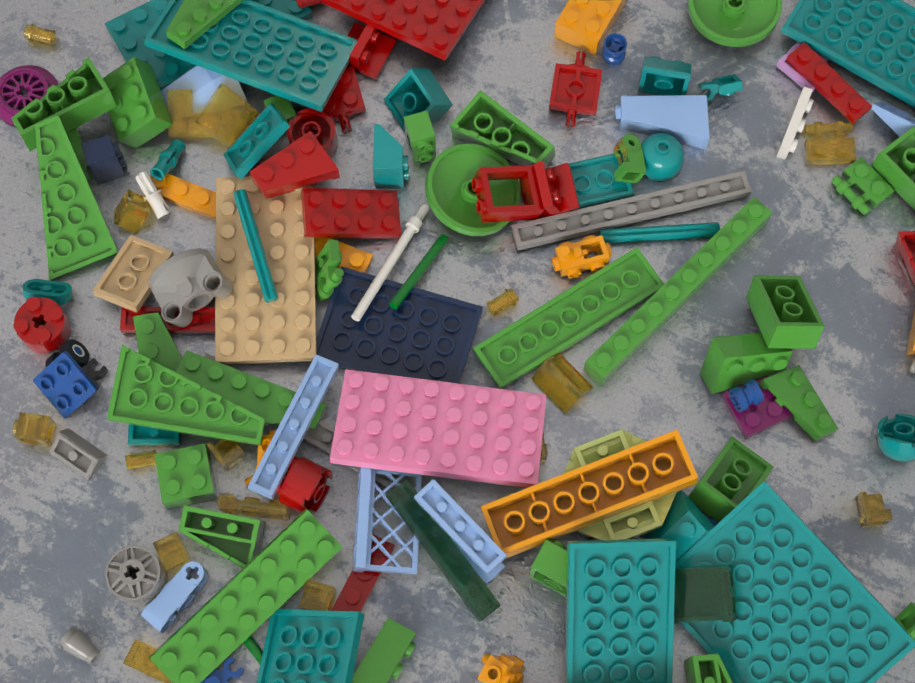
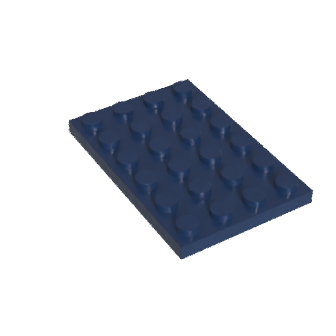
[317,267,483,384]

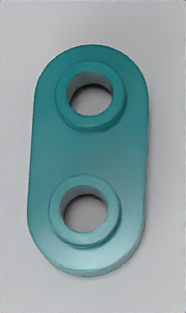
[22,279,72,305]

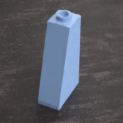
[615,95,710,149]

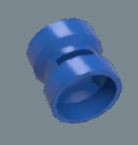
[602,33,627,65]
[729,379,764,413]

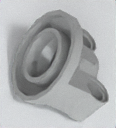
[148,248,233,328]

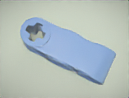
[141,561,209,633]

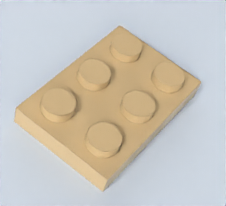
[93,235,174,313]

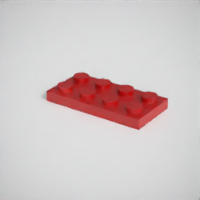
[301,188,402,239]

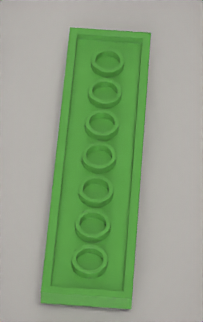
[473,247,664,389]
[149,509,343,683]

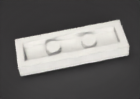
[776,87,814,160]

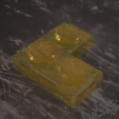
[167,89,218,138]

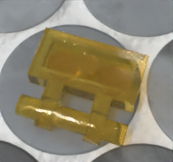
[804,121,857,165]

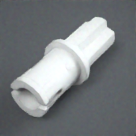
[135,171,171,219]

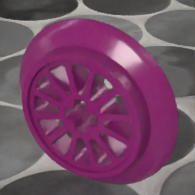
[0,65,58,126]

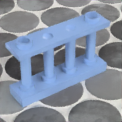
[414,479,507,585]

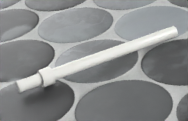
[351,203,430,322]

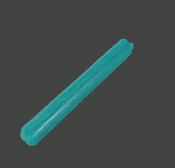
[233,189,278,303]
[599,222,720,243]

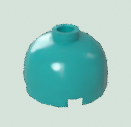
[641,133,684,182]
[877,414,915,462]

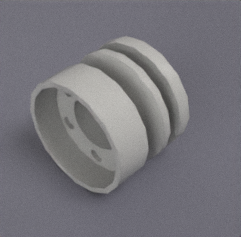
[105,545,168,608]

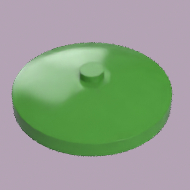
[688,0,782,47]
[425,144,521,236]

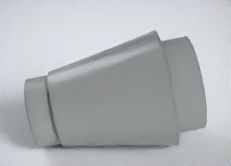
[59,627,100,664]

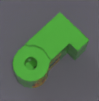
[613,134,647,183]

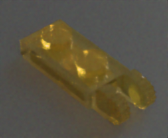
[216,494,291,521]

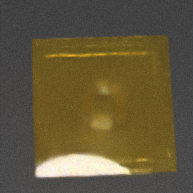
[195,84,259,149]

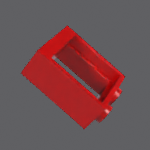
[472,165,544,223]

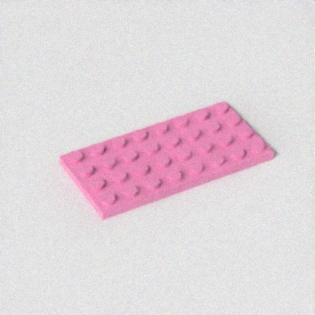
[330,369,546,488]

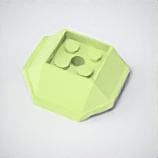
[563,429,676,540]

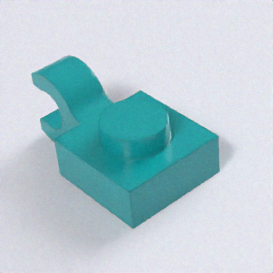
[698,74,743,102]

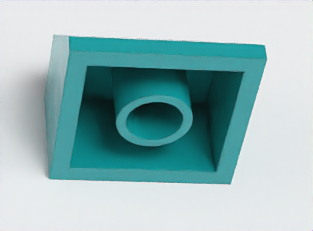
[638,56,691,96]
[384,68,453,132]
[373,124,409,189]
[648,490,714,562]

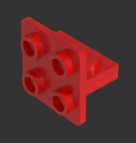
[347,23,396,79]
[534,161,580,220]

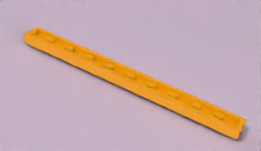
[150,173,373,273]

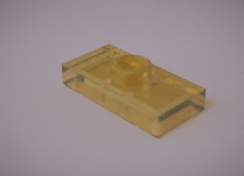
[123,639,173,683]

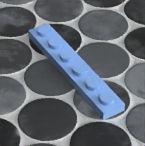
[248,355,339,499]

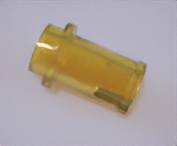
[24,24,56,45]
[486,288,519,316]
[125,449,157,472]

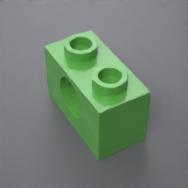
[404,111,436,163]

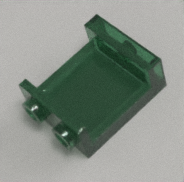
[674,565,738,624]

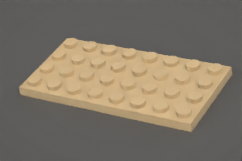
[215,176,317,365]

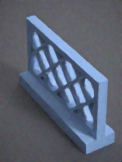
[352,467,422,575]

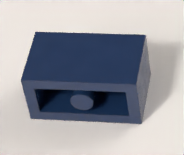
[81,135,127,185]

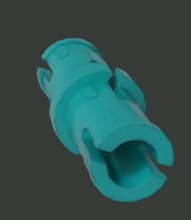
[150,139,186,180]

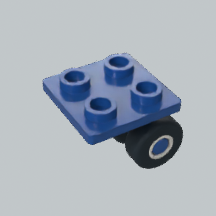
[33,339,98,418]

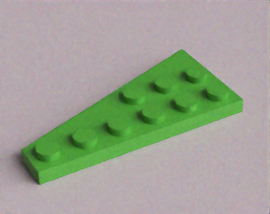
[166,0,244,49]
[35,115,119,280]
[107,344,266,446]
[176,350,326,429]

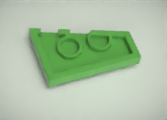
[133,312,183,372]
[758,365,839,441]

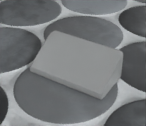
[49,429,107,480]

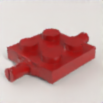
[549,51,603,127]
[323,66,366,133]

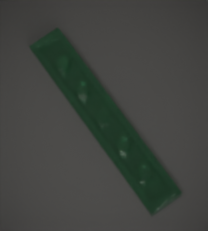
[385,479,501,622]

